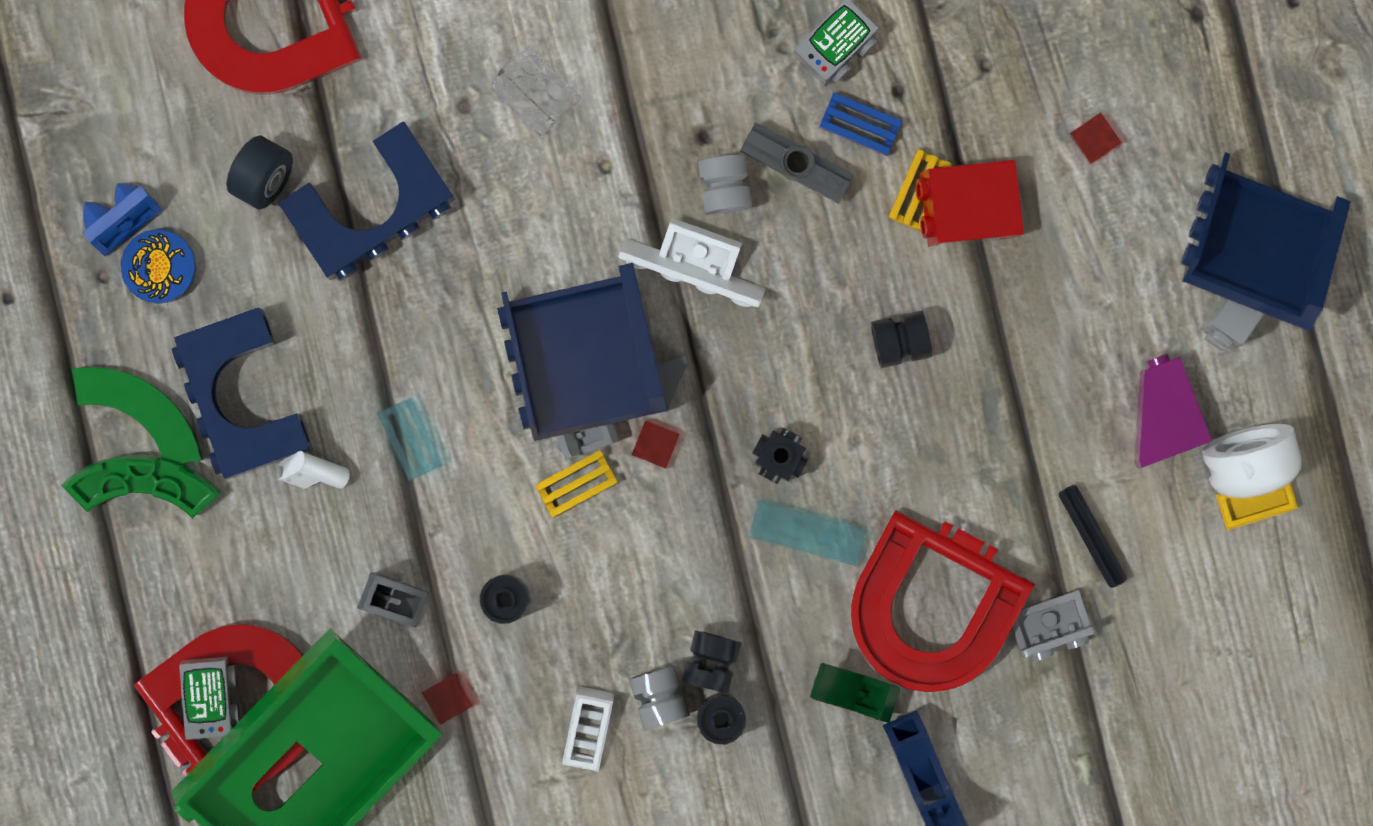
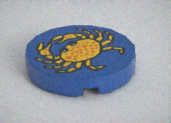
[120,229,197,304]

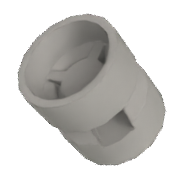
[698,155,752,214]
[629,665,690,730]

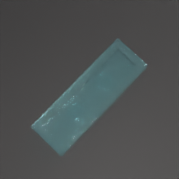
[749,501,867,566]

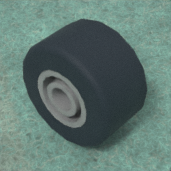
[226,135,293,210]

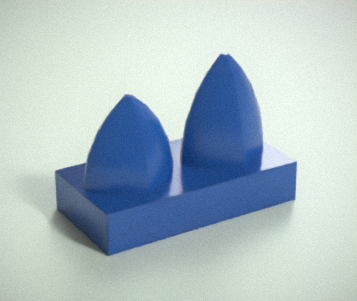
[82,183,162,256]

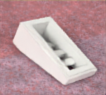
[562,686,614,772]

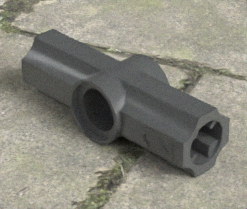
[740,122,854,204]

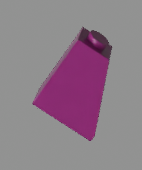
[1134,354,1212,468]

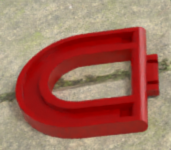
[184,0,362,95]
[851,510,1035,692]
[133,624,305,793]

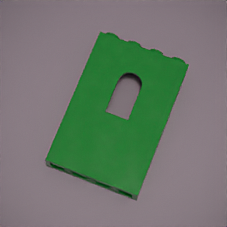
[171,628,442,826]

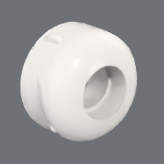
[1202,424,1301,498]

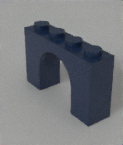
[278,121,455,282]
[172,307,313,479]

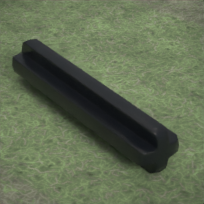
[1059,485,1127,588]

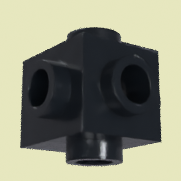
[752,428,808,484]

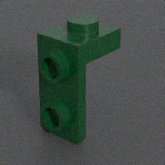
[810,663,901,723]

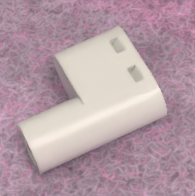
[278,451,350,489]

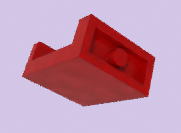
[916,160,1024,247]

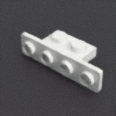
[618,218,765,307]

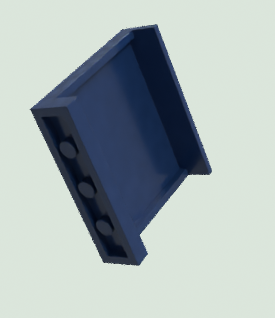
[1180,152,1351,331]
[497,263,667,441]

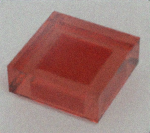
[1069,112,1122,165]
[631,420,680,469]
[422,673,474,725]

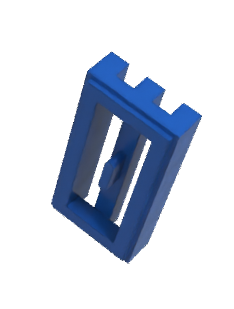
[819,92,902,156]

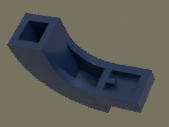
[883,711,968,826]

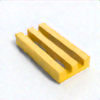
[888,149,952,232]
[534,450,618,518]

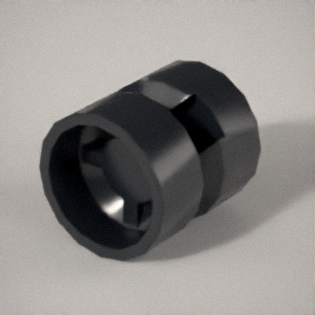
[870,311,933,369]
[480,575,531,624]
[682,630,741,694]
[697,693,746,745]

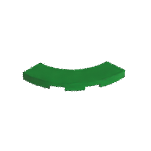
[72,367,203,464]
[61,455,221,519]

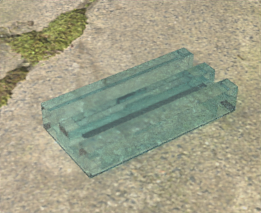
[377,398,443,481]

